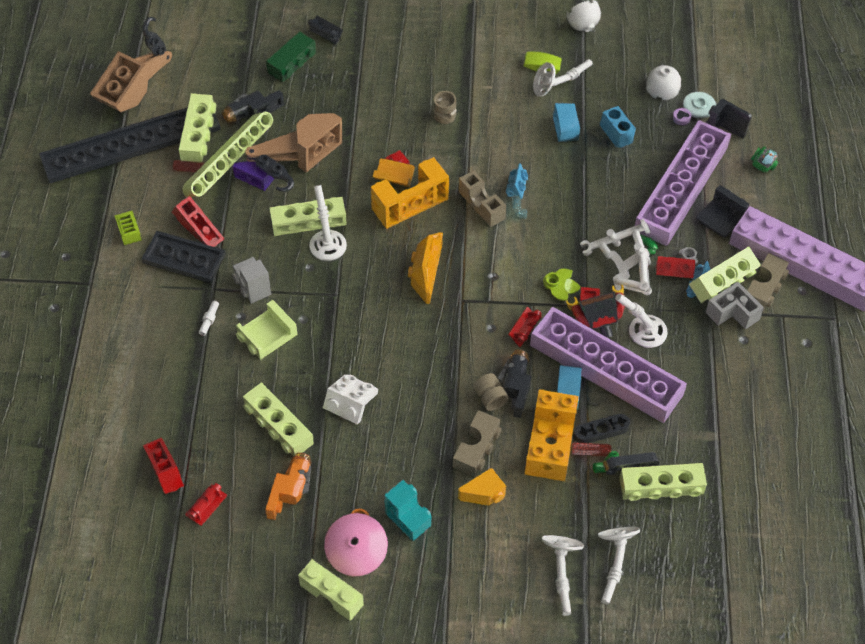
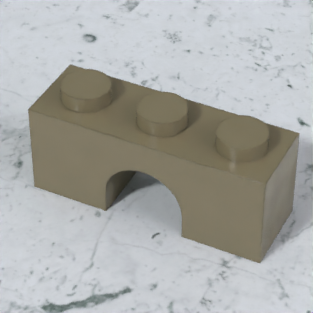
[459,170,506,227]
[747,253,789,313]
[453,410,502,477]

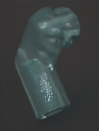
[512,195,527,219]

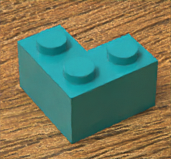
[384,480,431,541]

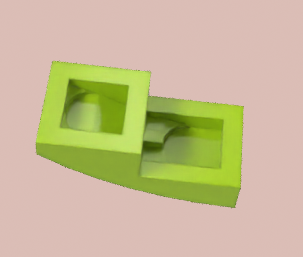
[523,52,562,75]

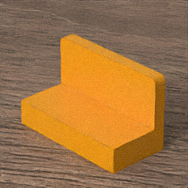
[373,158,415,187]

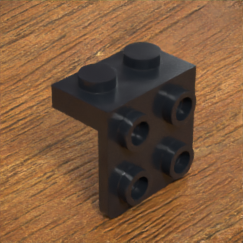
[706,98,752,139]
[696,185,750,238]

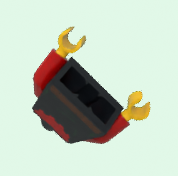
[566,285,625,337]

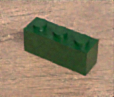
[266,31,316,82]

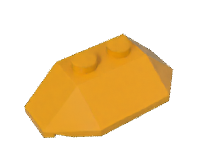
[408,232,443,304]

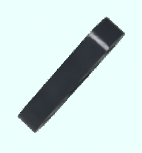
[574,414,630,444]
[603,452,659,475]

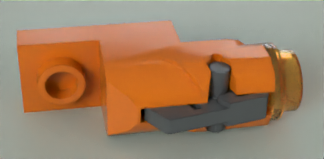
[265,453,311,520]

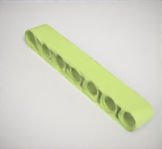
[182,112,273,198]

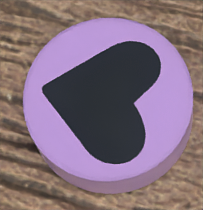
[673,108,691,125]

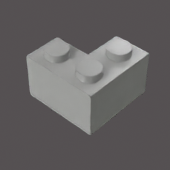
[232,257,271,303]
[706,282,764,329]

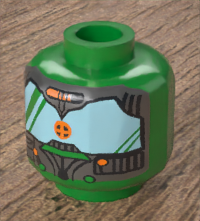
[751,146,779,173]

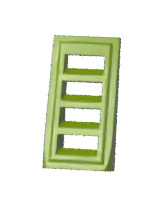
[115,211,142,245]

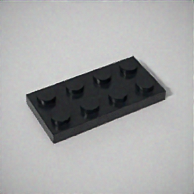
[141,231,226,283]

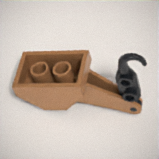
[90,17,172,112]
[245,113,342,192]

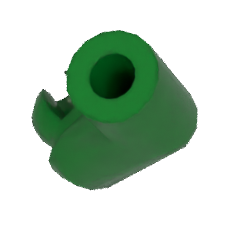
[640,234,658,255]
[593,451,619,473]

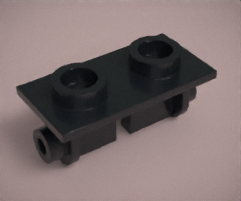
[308,15,343,45]

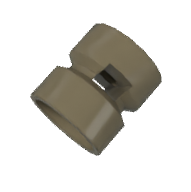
[434,91,456,124]
[473,373,508,411]

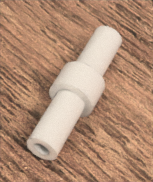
[199,301,219,336]

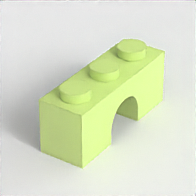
[299,560,364,621]

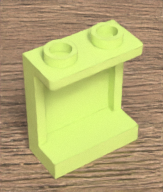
[236,300,297,360]

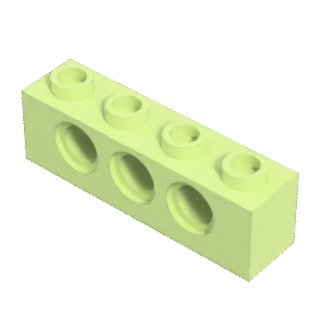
[179,93,216,163]
[270,197,347,236]
[689,247,761,303]
[243,382,314,458]
[619,463,707,501]

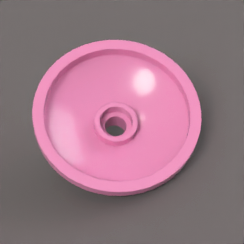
[324,513,388,577]

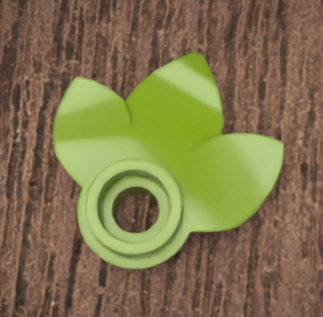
[543,269,580,301]

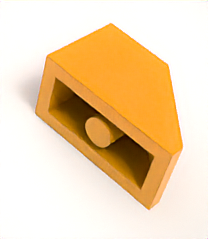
[458,468,506,506]

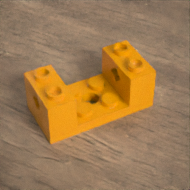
[371,157,449,229]
[525,390,579,481]

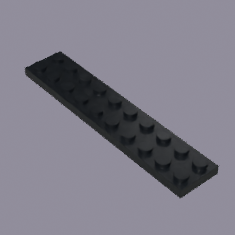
[39,107,221,183]

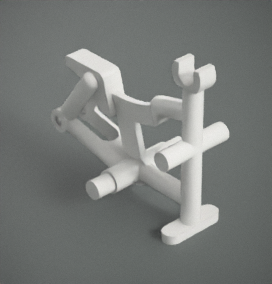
[580,219,652,295]

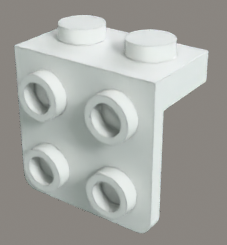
[323,374,378,424]

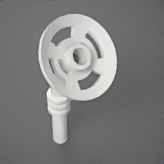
[533,59,592,97]
[310,185,347,261]
[615,294,667,348]
[598,527,640,604]
[542,535,584,616]

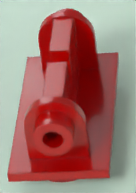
[656,256,695,278]
[508,306,542,347]
[185,483,227,526]

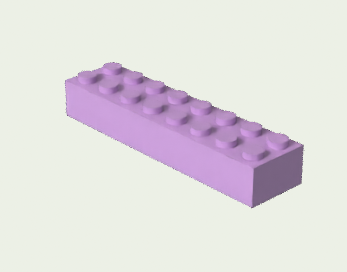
[635,121,731,246]
[729,206,865,311]
[530,307,687,423]

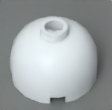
[566,0,601,32]
[646,65,681,100]

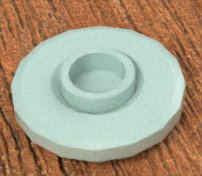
[683,92,716,118]

